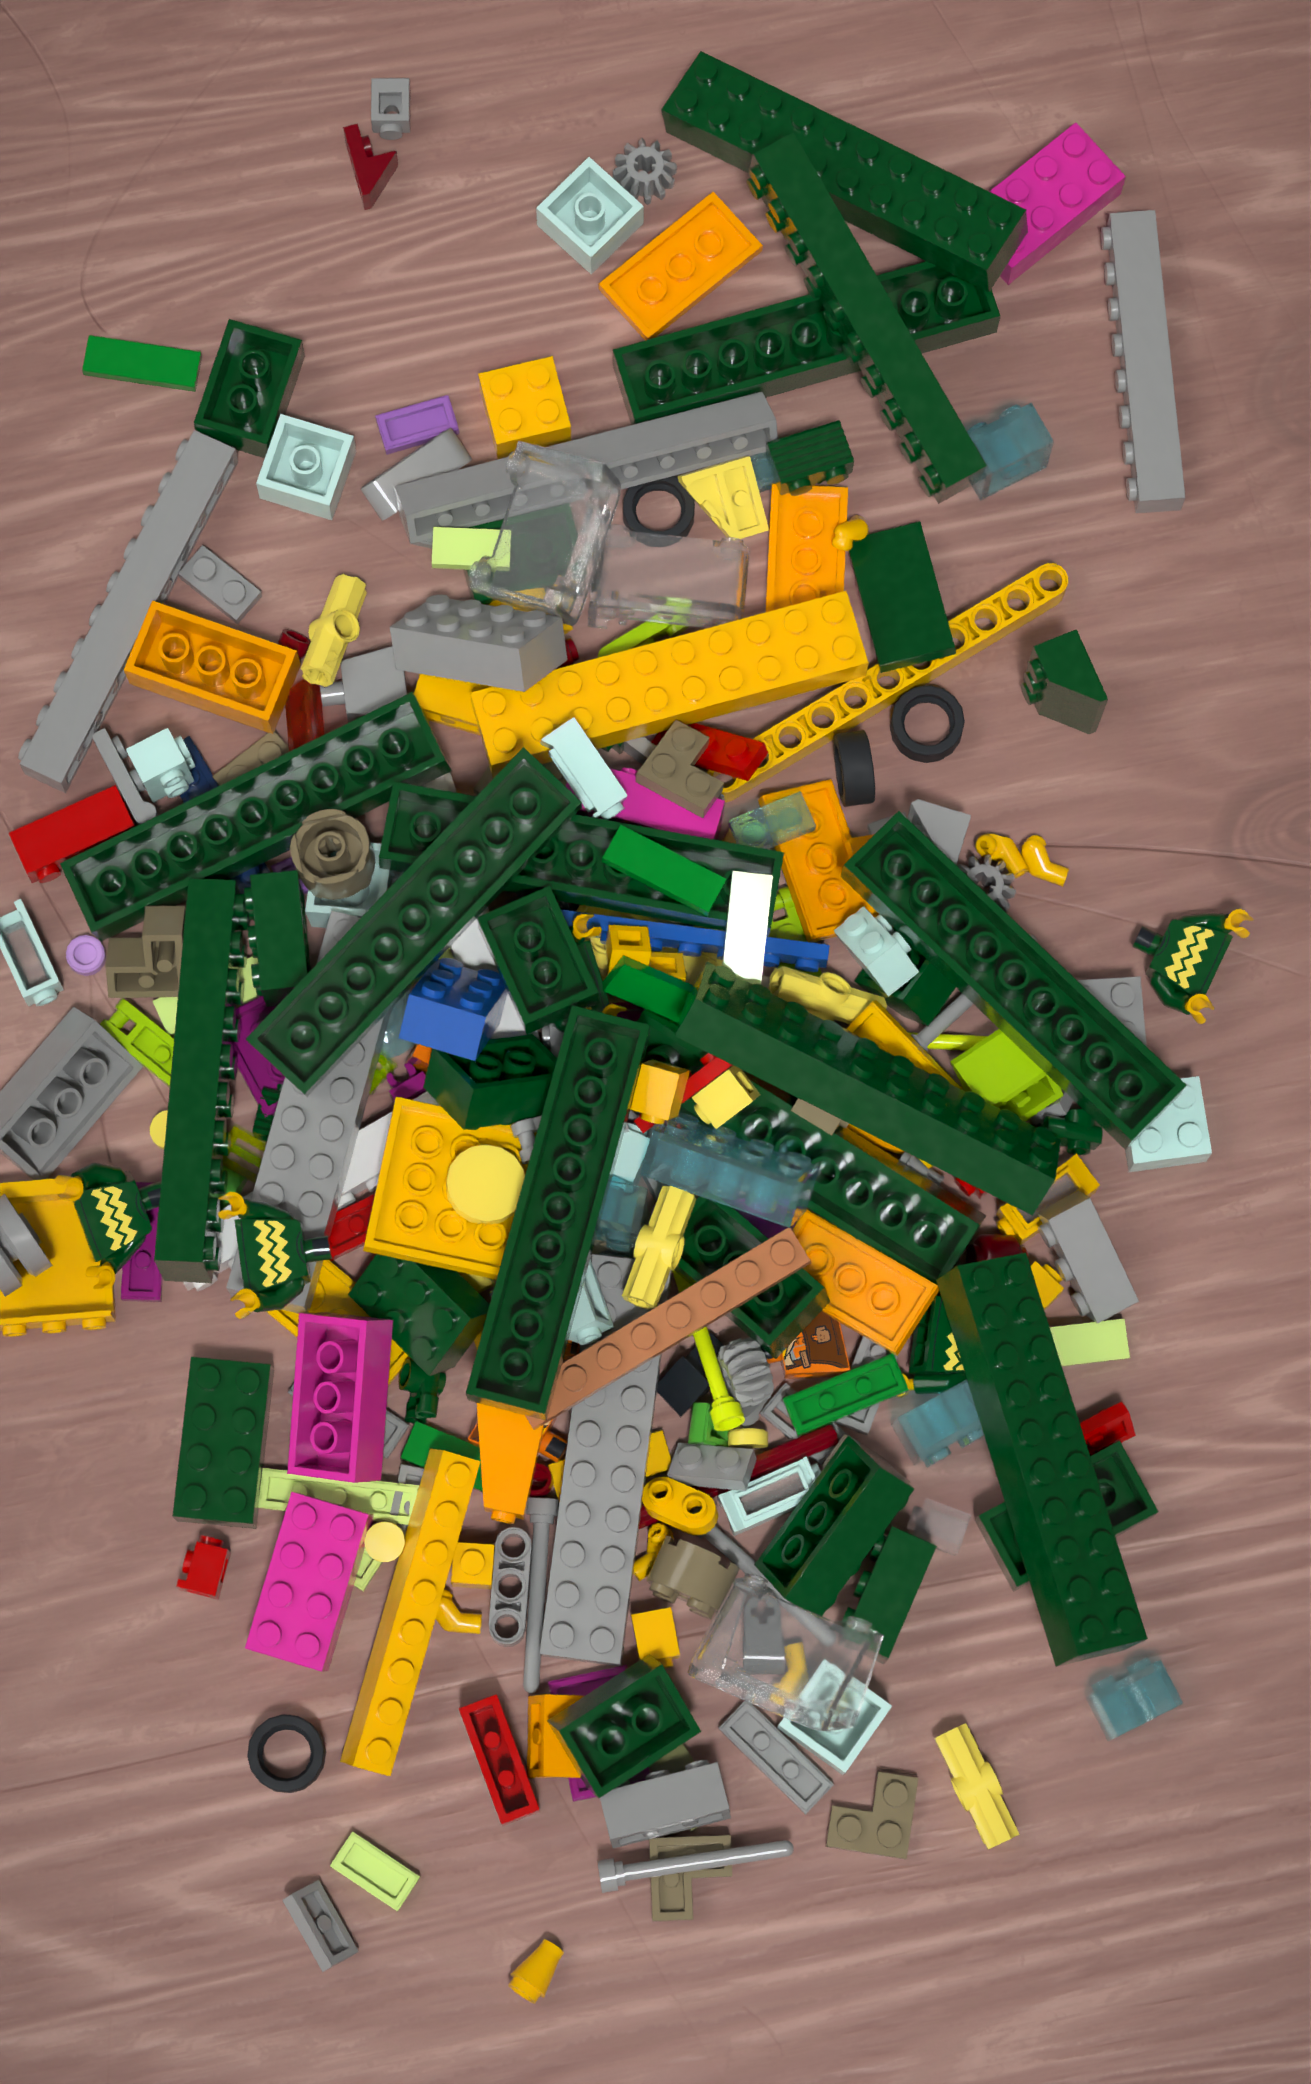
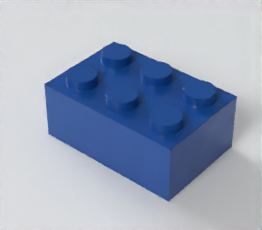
[399,958,508,1061]

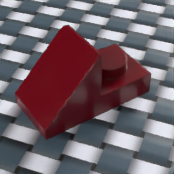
[343,124,398,210]

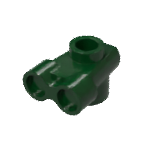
[1037,1109,1103,1155]
[398,1359,446,1424]

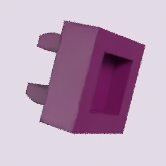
[386,1062,427,1103]

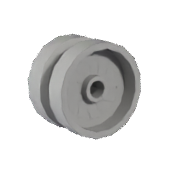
[0,1194,53,1297]

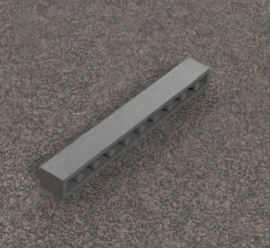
[394,392,778,544]
[18,430,239,793]

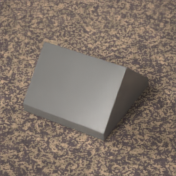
[907,799,971,865]

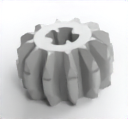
[613,138,677,205]
[958,855,1016,912]
[717,1337,774,1408]

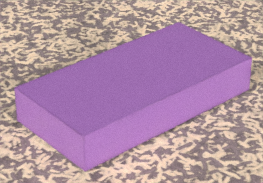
[375,395,459,455]

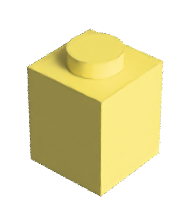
[692,1065,761,1129]

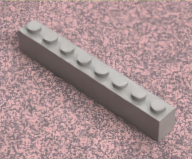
[1101,210,1185,513]

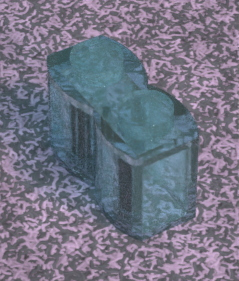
[1086,1657,1183,1741]

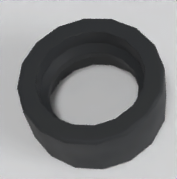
[623,476,695,549]
[890,685,965,763]
[833,730,875,807]
[247,1714,326,1793]

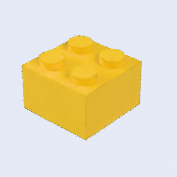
[478,356,571,459]

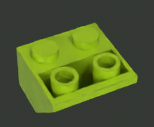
[950,1029,1064,1121]

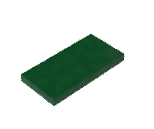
[849,521,956,673]

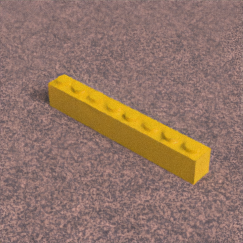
[340,1449,481,1776]

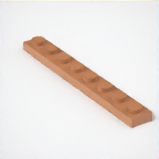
[525,1227,811,1430]

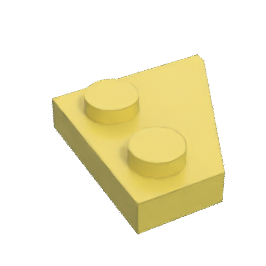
[677,456,769,541]

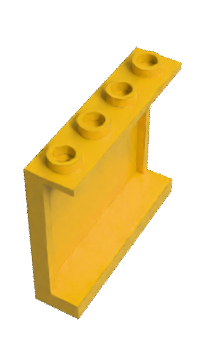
[0,1178,116,1337]

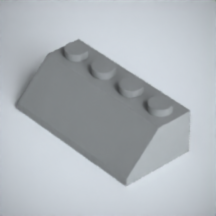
[0,1007,143,1180]

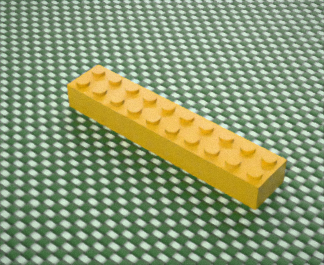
[470,591,868,778]

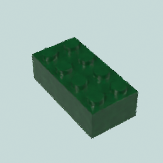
[674,1187,830,1359]
[172,1357,274,1529]
[754,1435,914,1620]
[975,1441,1159,1592]

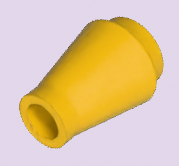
[508,1939,564,2004]

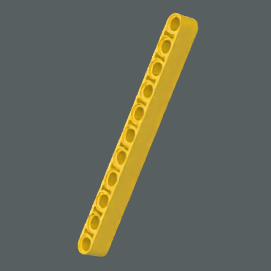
[707,563,1068,803]

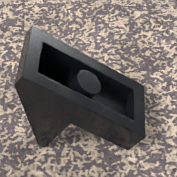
[657,1333,724,1417]

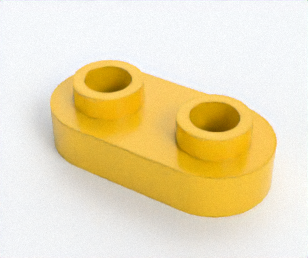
[642,1477,718,1535]

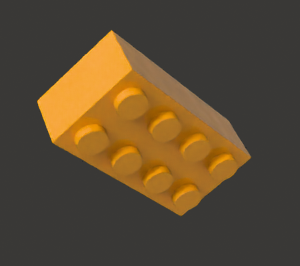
[124,600,301,734]

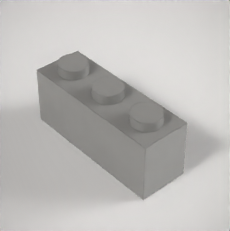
[1037,1190,1139,1324]
[600,1760,731,1849]

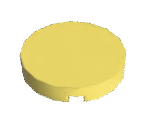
[446,1144,525,1225]

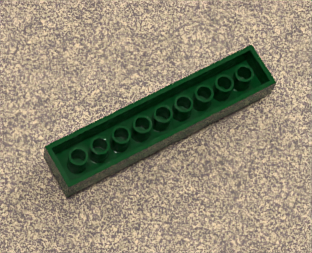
[661,51,1028,292]
[746,132,987,504]
[613,261,1000,425]
[60,692,452,942]
[246,747,582,1097]
[379,781,784,937]
[840,811,1187,1150]
[154,878,250,1283]
[675,961,1061,1216]
[466,1005,650,1421]
[637,1009,986,1285]
[936,1252,1148,1667]

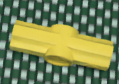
[301,574,367,687]
[768,966,887,1024]
[622,1185,696,1310]
[934,1723,1020,1850]

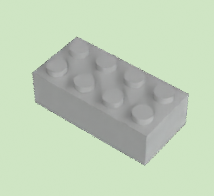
[390,595,567,692]

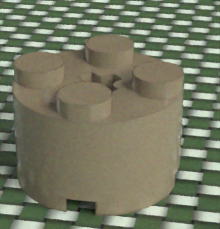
[290,809,375,900]
[646,1536,740,1620]

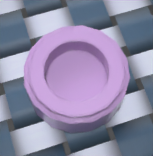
[66,935,106,976]

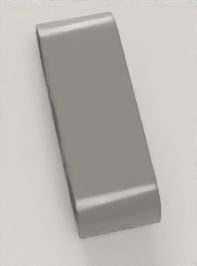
[361,427,472,521]
[489,1527,532,1647]

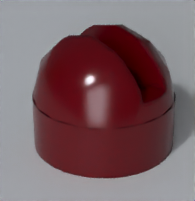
[278,629,311,660]
[529,1463,554,1498]

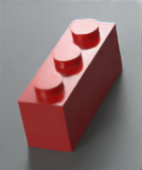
[8,785,135,883]
[459,1694,540,1827]

